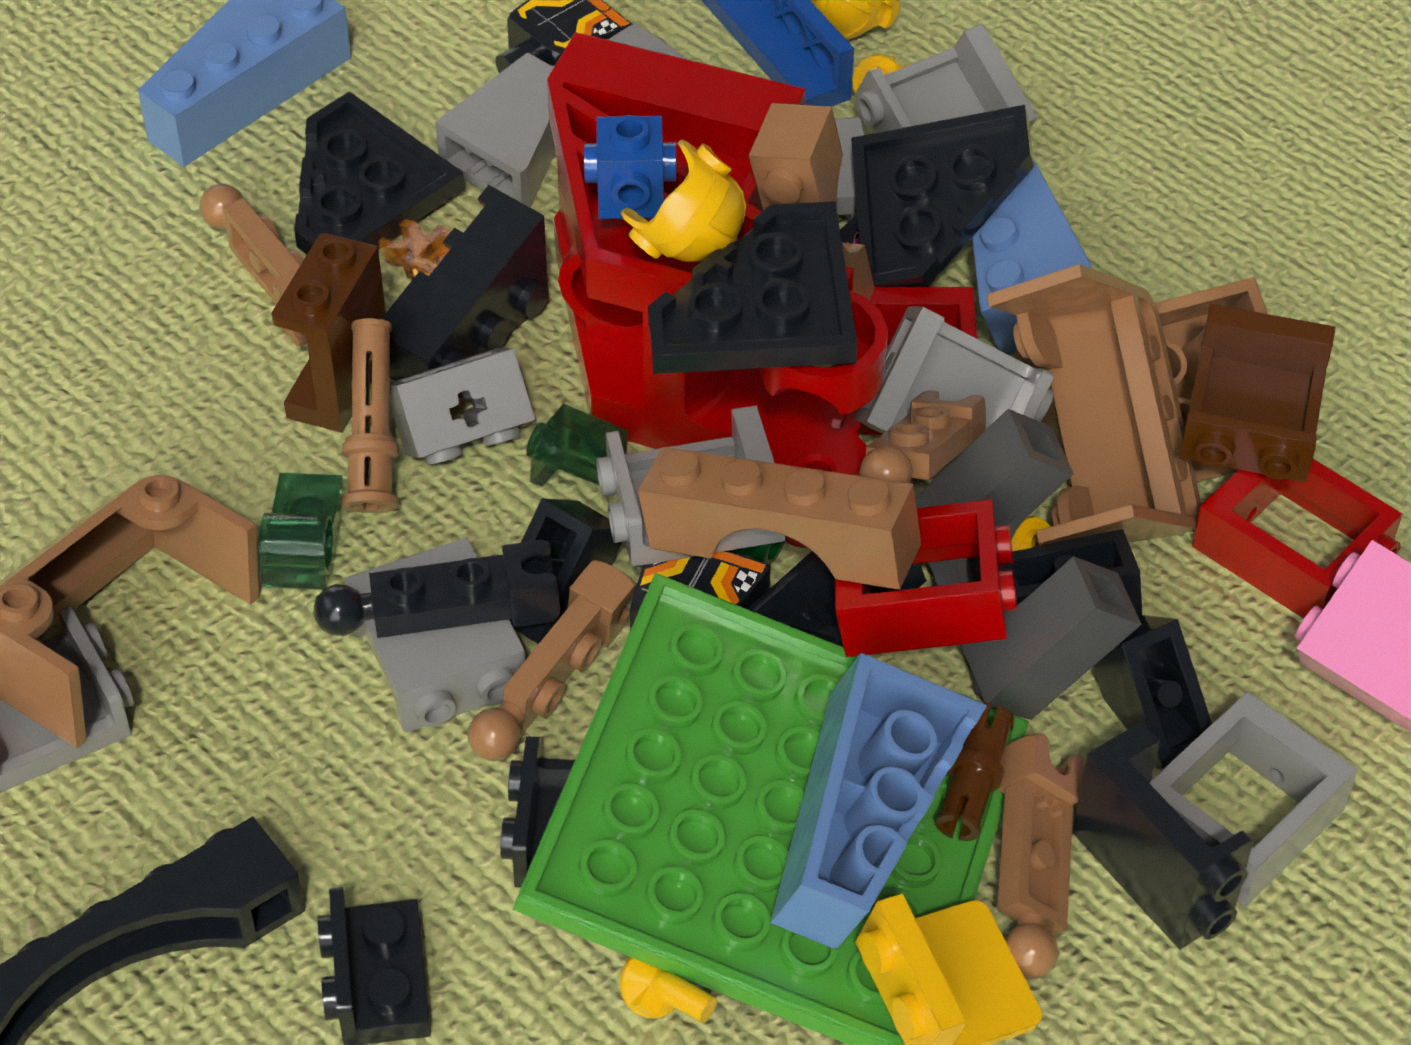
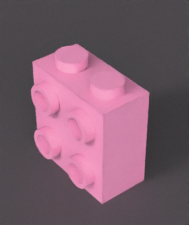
[1295,540,1411,733]

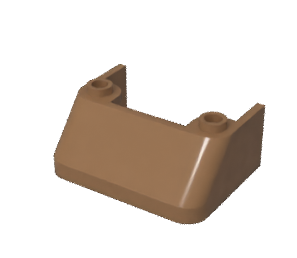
[986,264,1201,545]
[0,475,259,748]

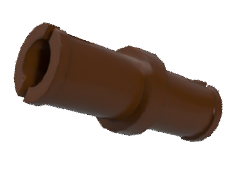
[935,702,1015,841]

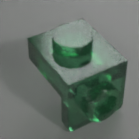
[526,403,628,487]

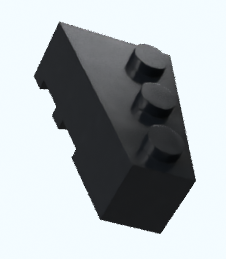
[381,185,549,381]

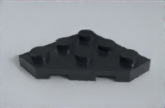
[294,91,465,255]
[851,104,1034,287]
[648,201,858,374]

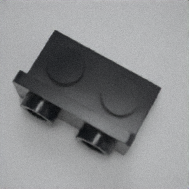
[317,887,431,1045]

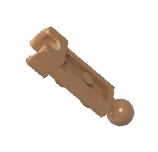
[199,184,307,346]
[859,390,986,484]
[468,560,637,761]
[997,733,1084,980]

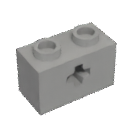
[390,348,535,465]

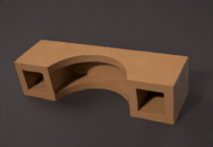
[749,103,875,301]
[637,447,921,590]

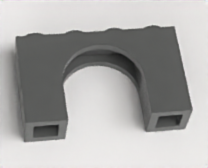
[915,409,1141,720]

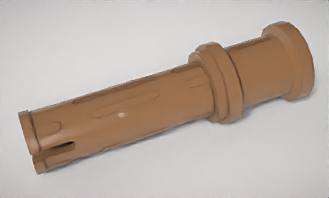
[341,318,399,513]

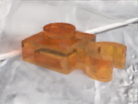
[378,220,452,280]

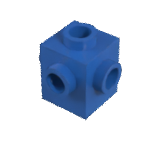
[584,115,676,219]

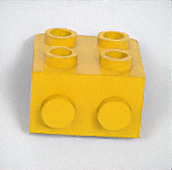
[855,894,1042,1045]

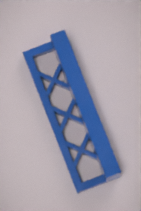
[701,0,854,107]

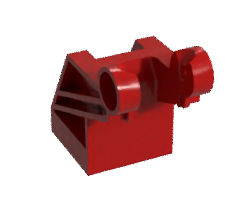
[547,32,888,548]

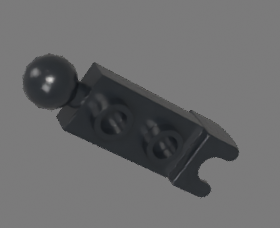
[313,540,560,638]

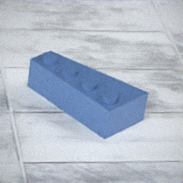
[138,0,351,167]
[972,159,1093,355]
[770,653,987,949]

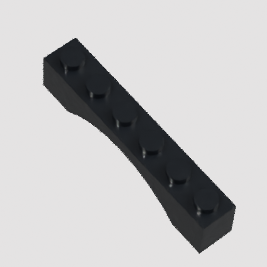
[0,816,305,1045]

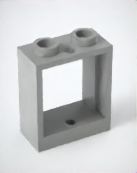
[1149,691,1358,908]

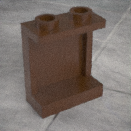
[271,233,386,433]
[1179,304,1336,482]

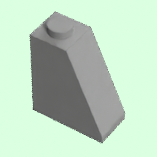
[435,52,556,208]

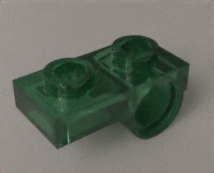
[259,473,344,590]

